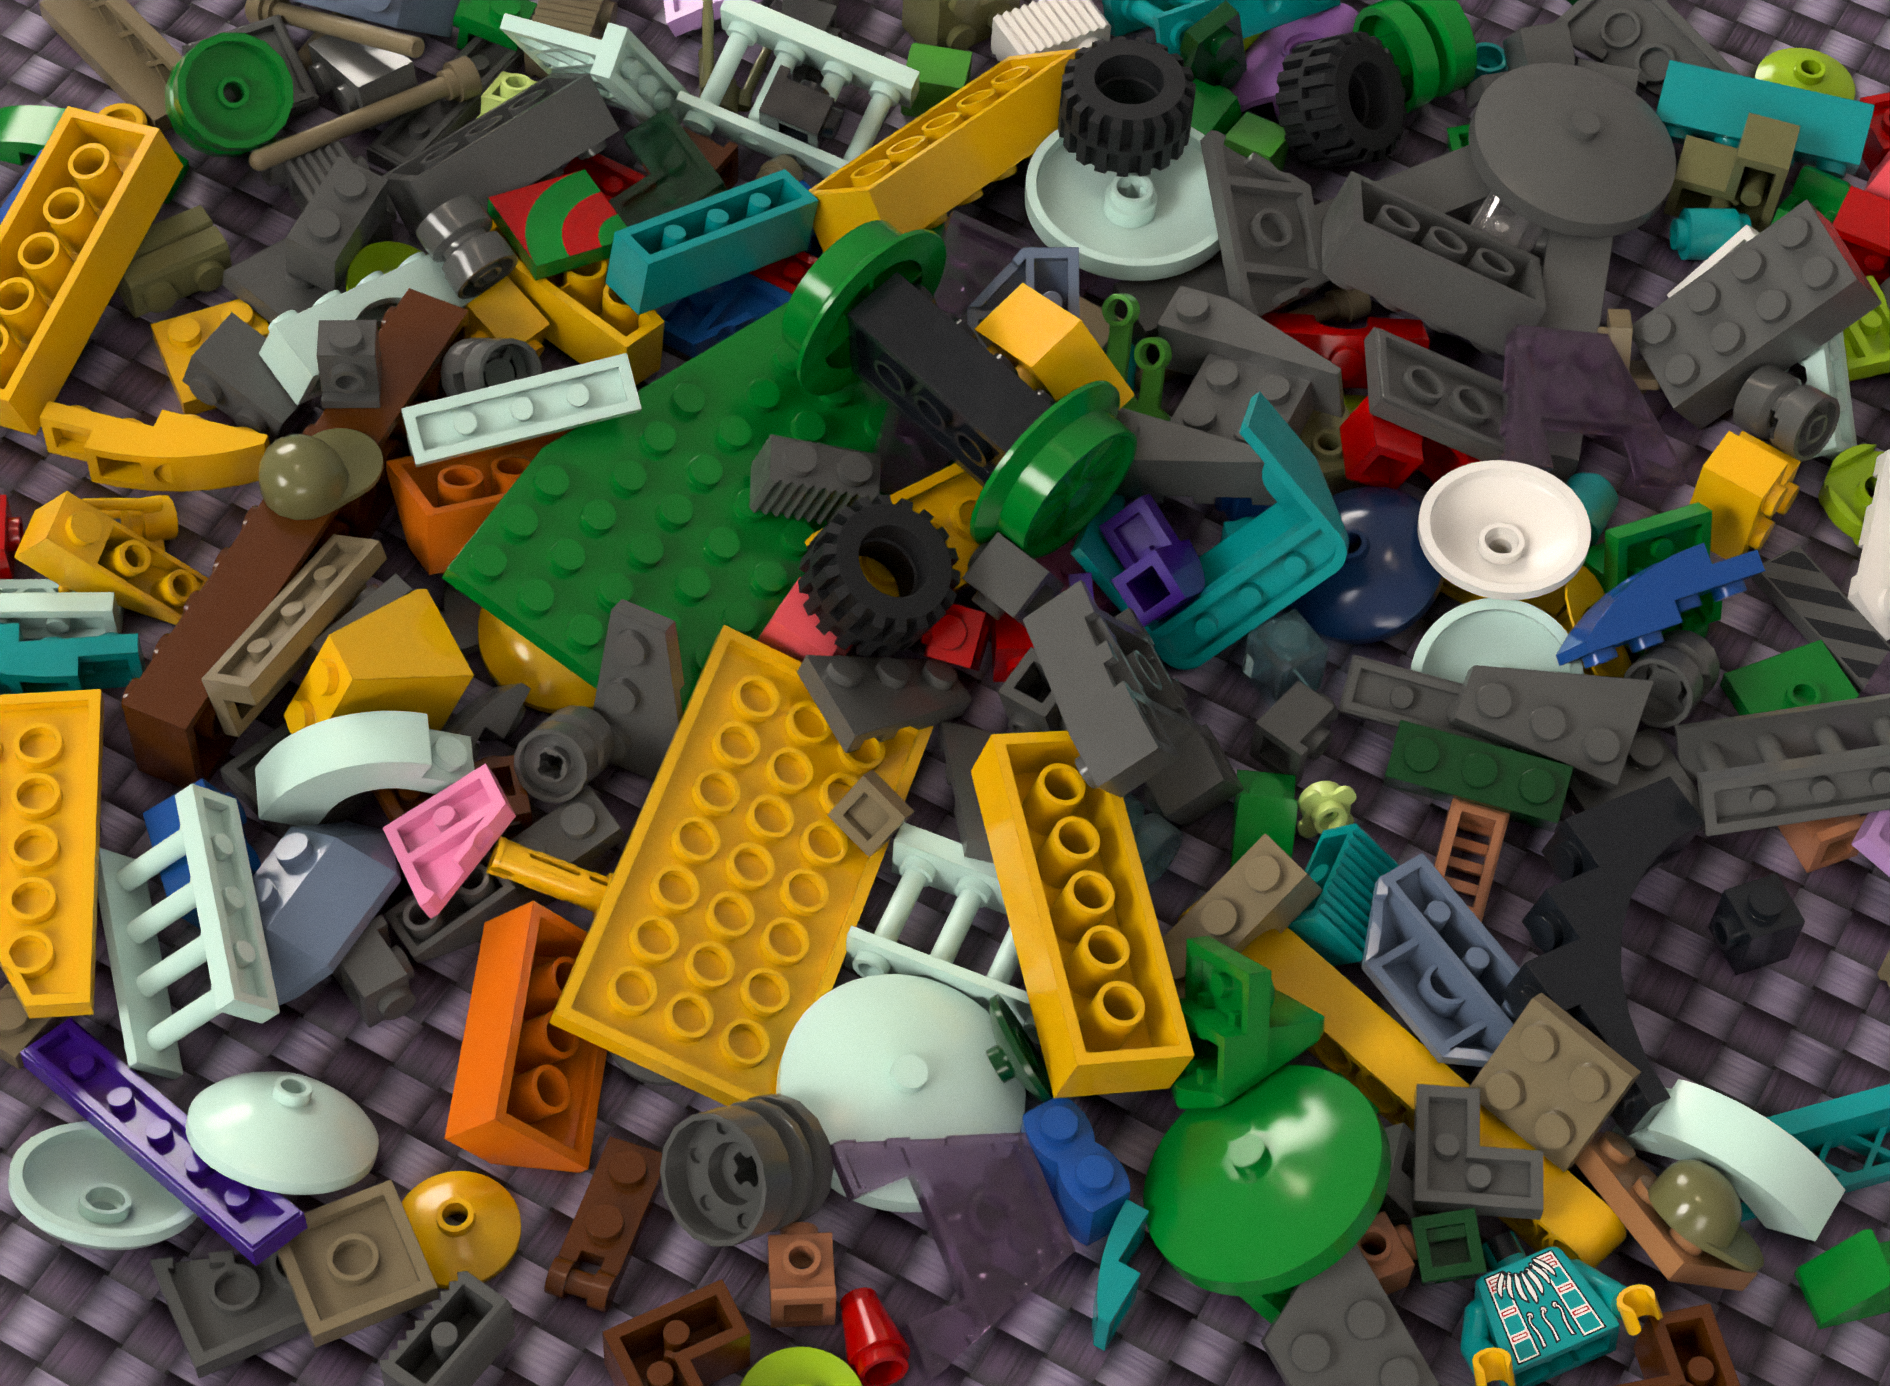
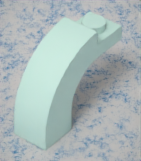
[255,711,474,826]
[1612,1079,1845,1241]

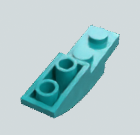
[0,623,146,695]

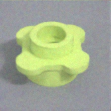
[1297,781,1356,838]

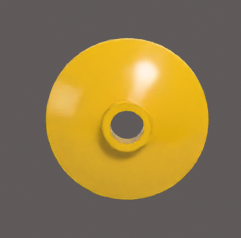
[401,1171,521,1289]

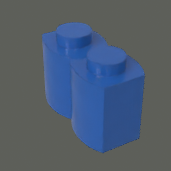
[1018,1097,1131,1246]

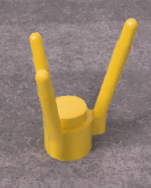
[58,495,178,592]

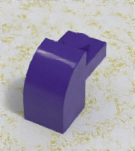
[1098,494,1205,627]

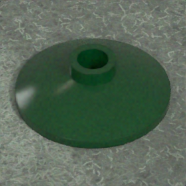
[986,994,1053,1102]

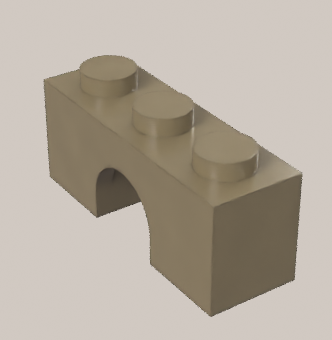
[1162,833,1323,998]

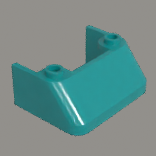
[1070,391,1349,670]

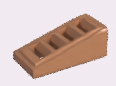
[1434,798,1510,923]

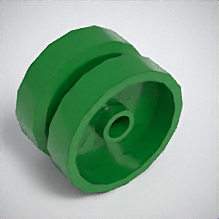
[1353,0,1477,113]
[165,32,294,157]

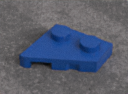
[657,273,793,358]

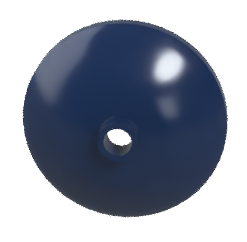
[1289,486,1445,644]

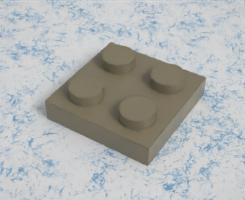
[1469,992,1641,1172]
[276,1179,439,1348]

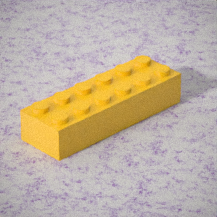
[808,48,1080,253]
[0,106,183,436]
[971,730,1195,1099]

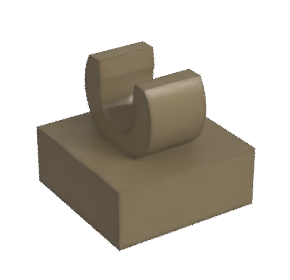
[828,769,915,857]

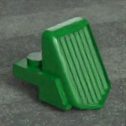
[1582,502,1722,656]
[1171,936,1325,1109]

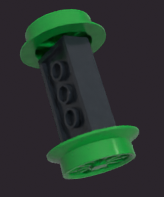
[781,220,1137,559]

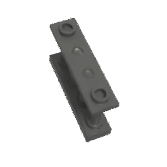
[1674,693,1890,836]

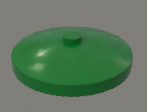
[1143,1065,1391,1296]

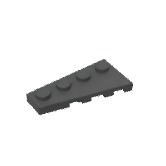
[1555,0,1740,99]

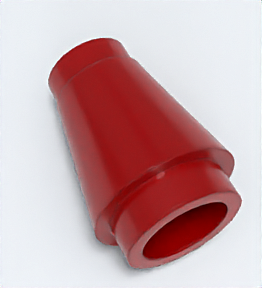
[840,1287,910,1386]

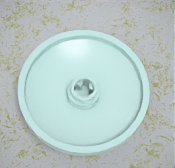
[1025,127,1220,281]
[776,974,1026,1213]

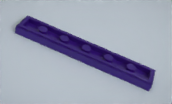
[20,1017,308,1266]

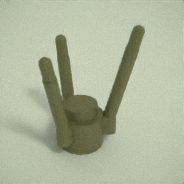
[698,0,772,114]

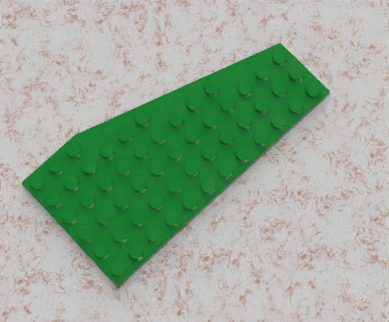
[442,224,1004,713]

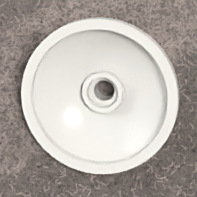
[1417,460,1591,600]

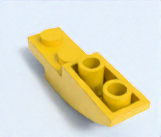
[39,401,270,492]

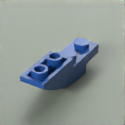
[1556,543,1765,669]

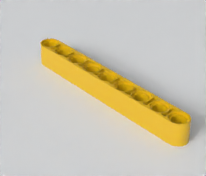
[1178,895,1626,1268]

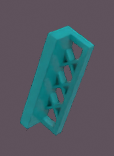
[1740,1084,1890,1222]

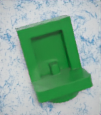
[452,0,537,52]
[1771,165,1851,225]

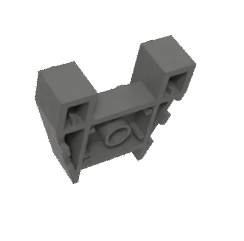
[1114,285,1345,505]
[1022,580,1245,827]

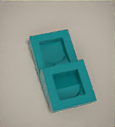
[1092,1199,1149,1351]

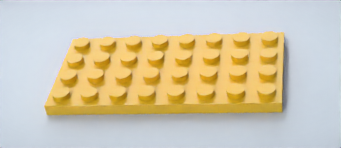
[549,625,934,1106]

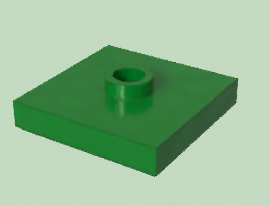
[1720,640,1861,716]

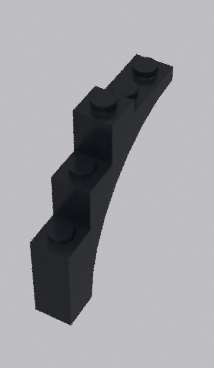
[1501,776,1705,1137]

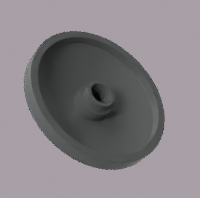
[1468,63,1676,238]

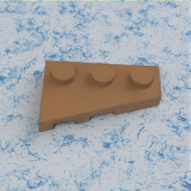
[1575,1131,1758,1291]

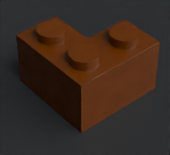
[602,1279,751,1386]
[1615,1303,1741,1386]

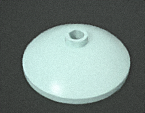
[1410,598,1584,751]
[186,1071,379,1195]
[8,1121,198,1250]

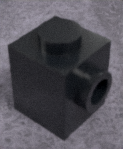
[1708,873,1805,976]

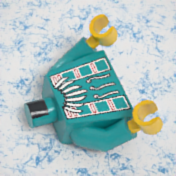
[1460,1231,1663,1386]

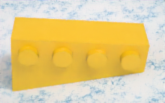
[489,219,665,385]

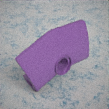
[1229,3,1359,121]

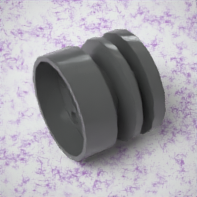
[660,1093,834,1247]

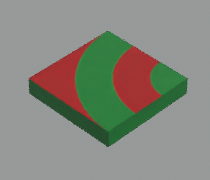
[487,169,627,280]

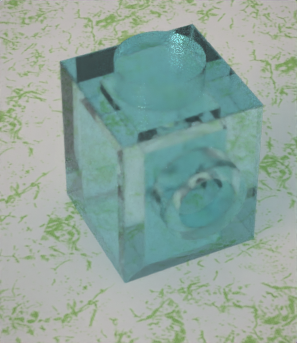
[1241,608,1329,708]

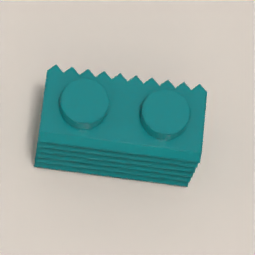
[1288,823,1400,966]

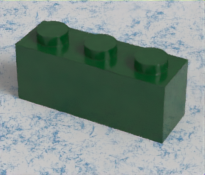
[1383,720,1573,832]

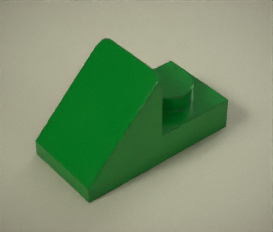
[1229,769,1298,870]
[1794,1228,1890,1329]

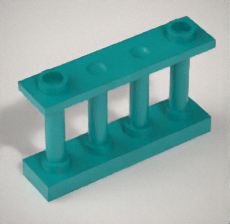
[1102,0,1341,55]

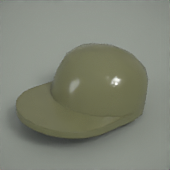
[259,428,383,520]
[1647,1160,1764,1273]

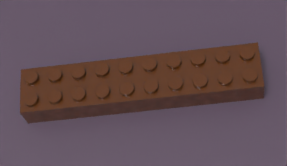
[121,288,471,789]

